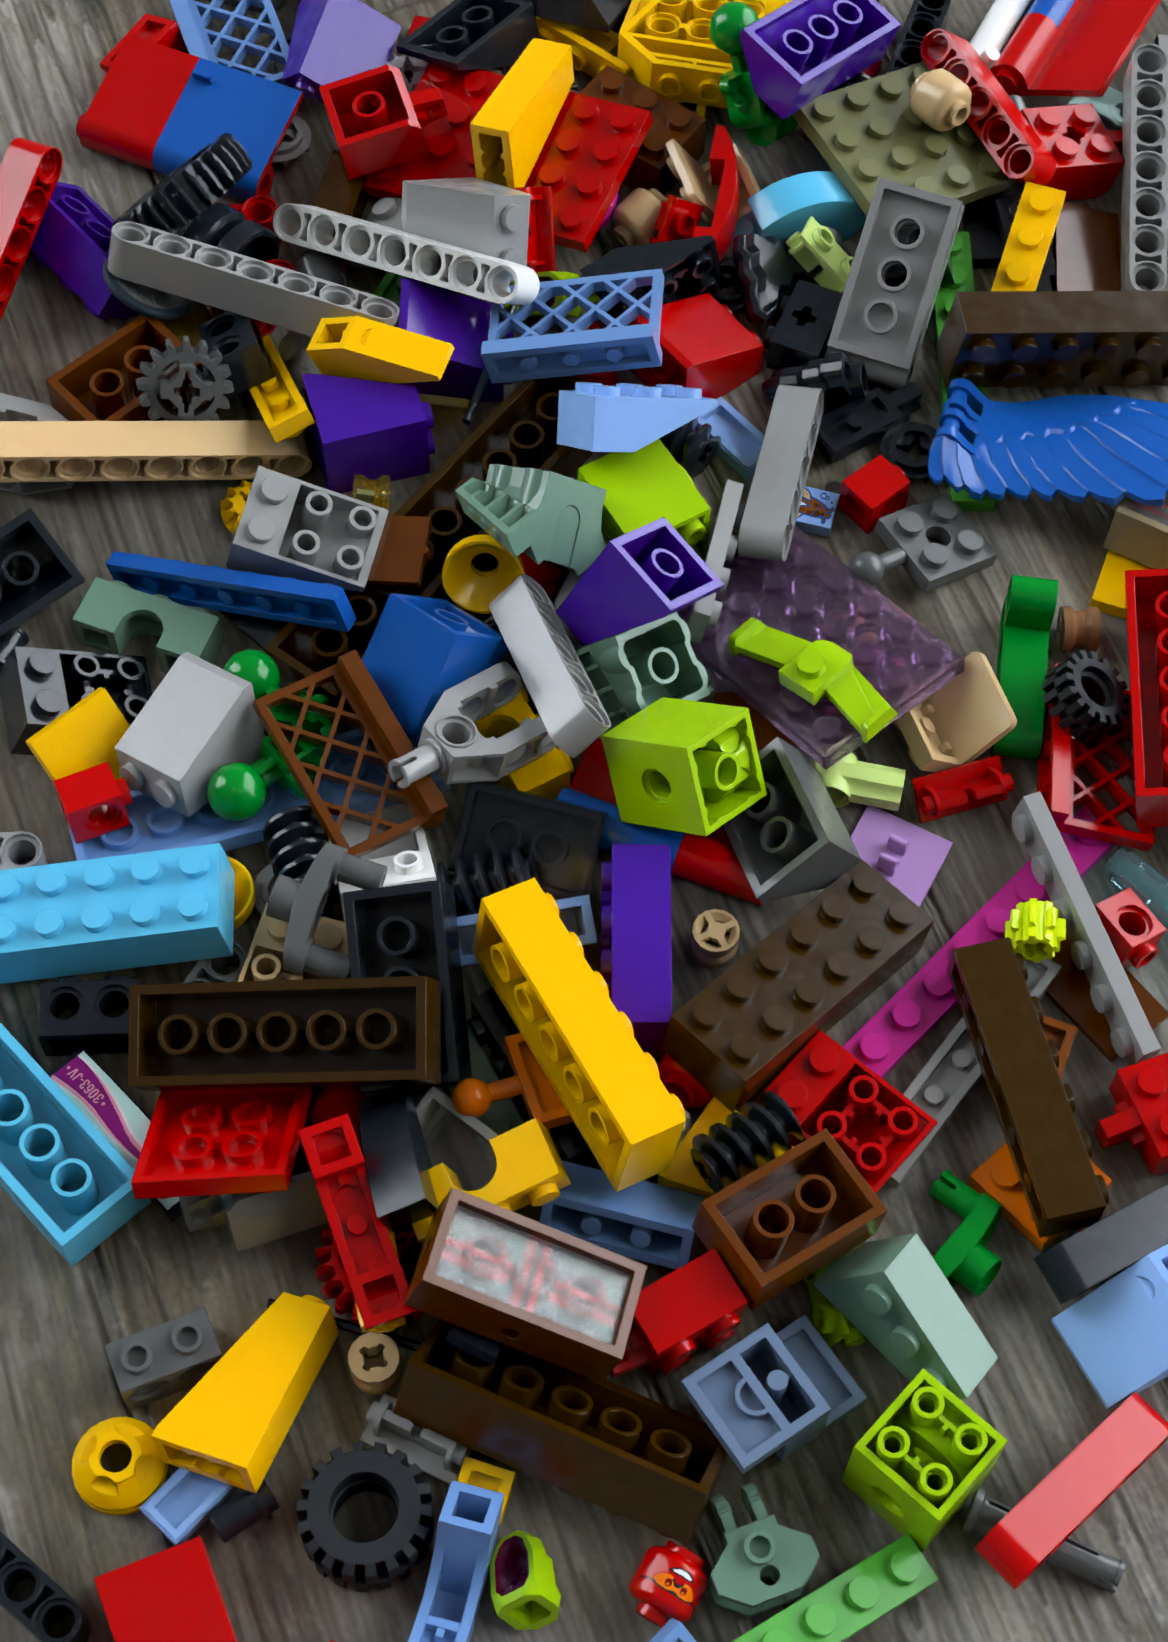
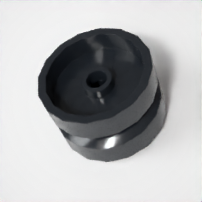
[183,203,279,311]

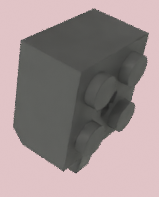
[179,1124,328,1252]

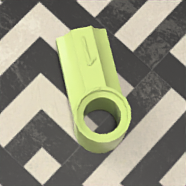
[814,747,906,811]

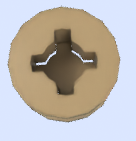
[690,909,740,969]
[348,1332,401,1395]

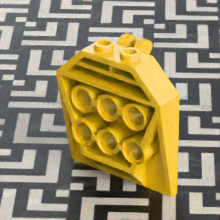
[617,0,792,119]

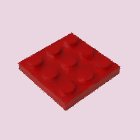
[131,1087,312,1199]

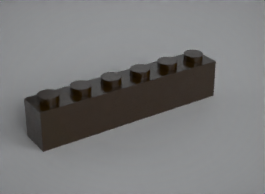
[947,937,1109,1238]

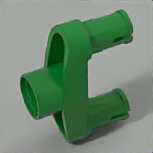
[929,1169,1003,1297]

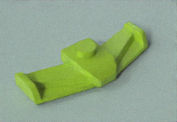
[728,617,898,743]

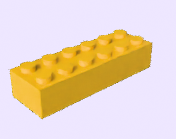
[472,877,686,1192]

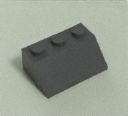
[723,736,862,902]

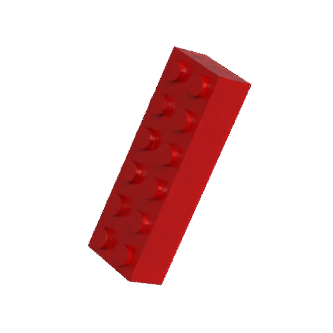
[1125,568,1168,828]

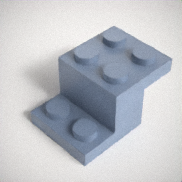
[680,1314,867,1474]

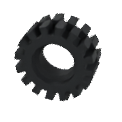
[1042,650,1131,741]

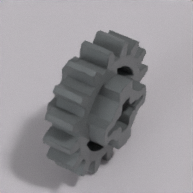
[136,336,234,421]

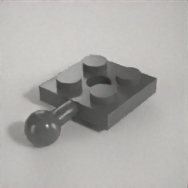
[848,492,998,593]

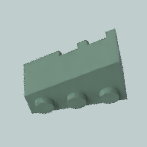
[813,1233,998,1399]

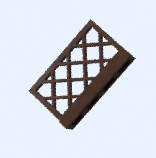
[253,649,448,857]

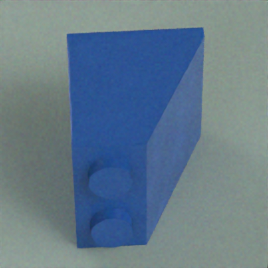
[362,593,508,740]

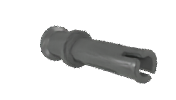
[960,1486,1126,1594]

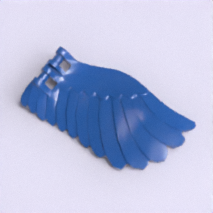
[928,378,1168,506]

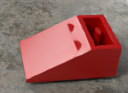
[756,1030,937,1194]

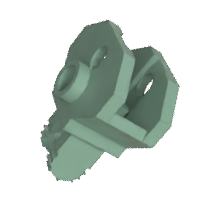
[708,1482,820,1618]

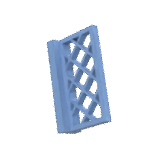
[169,0,290,86]
[481,269,664,384]

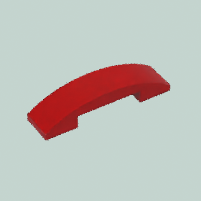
[692,125,740,263]
[298,1113,417,1331]

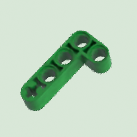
[991,575,1058,760]

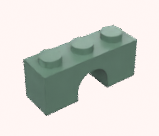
[72,577,225,673]

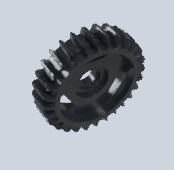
[112,133,252,234]

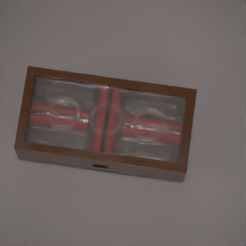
[404,1187,647,1382]

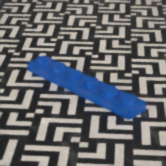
[106,551,357,632]

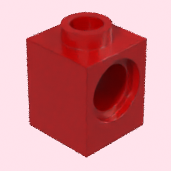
[838,454,911,535]
[53,762,133,844]
[1094,887,1167,970]

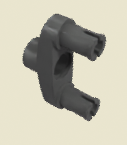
[266,842,388,979]

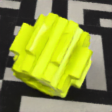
[1005,898,1066,963]

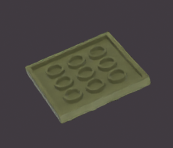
[792,61,1015,226]

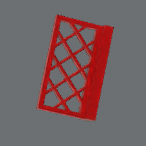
[1037,663,1154,852]

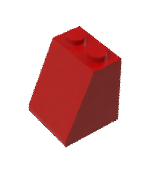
[630,293,764,399]
[93,1536,238,1642]

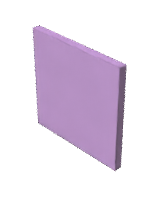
[834,806,953,907]

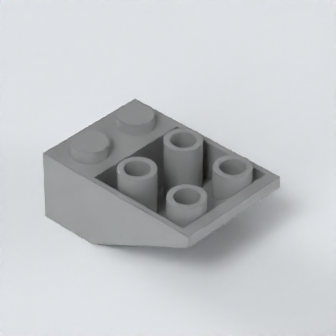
[226,466,389,592]

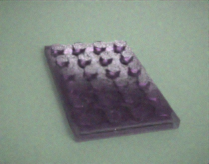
[677,526,965,770]

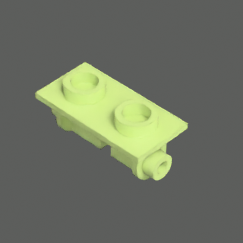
[786,216,854,293]

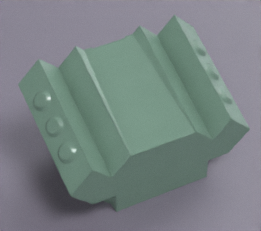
[455,464,607,577]
[574,612,717,741]

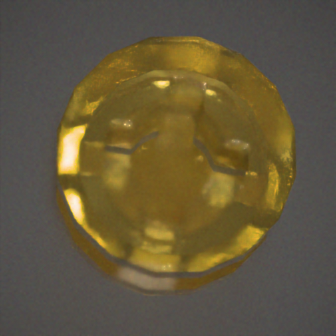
[353,474,391,515]

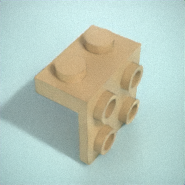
[665,138,760,227]
[884,651,1017,773]

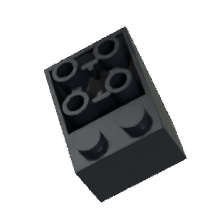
[579,235,725,328]
[0,646,152,755]

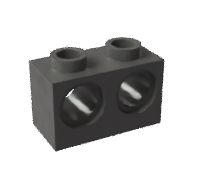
[105,1307,222,1411]

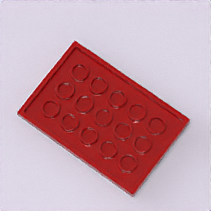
[364,63,653,253]

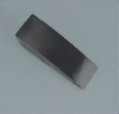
[359,1085,438,1232]

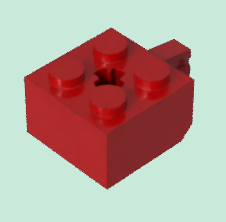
[319,64,447,180]
[1021,103,1125,201]
[1094,1052,1168,1176]
[609,1248,748,1378]

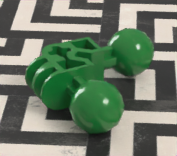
[709,1,798,147]
[206,649,343,822]

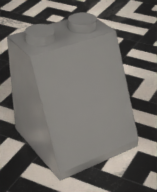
[401,177,531,282]
[115,651,264,817]

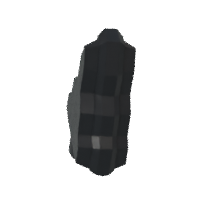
[732,233,803,325]
[762,352,868,407]

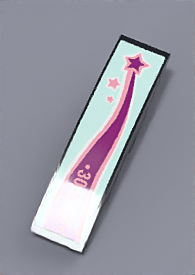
[47,1046,183,1222]

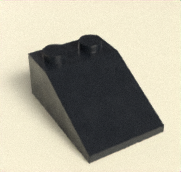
[396,0,540,71]

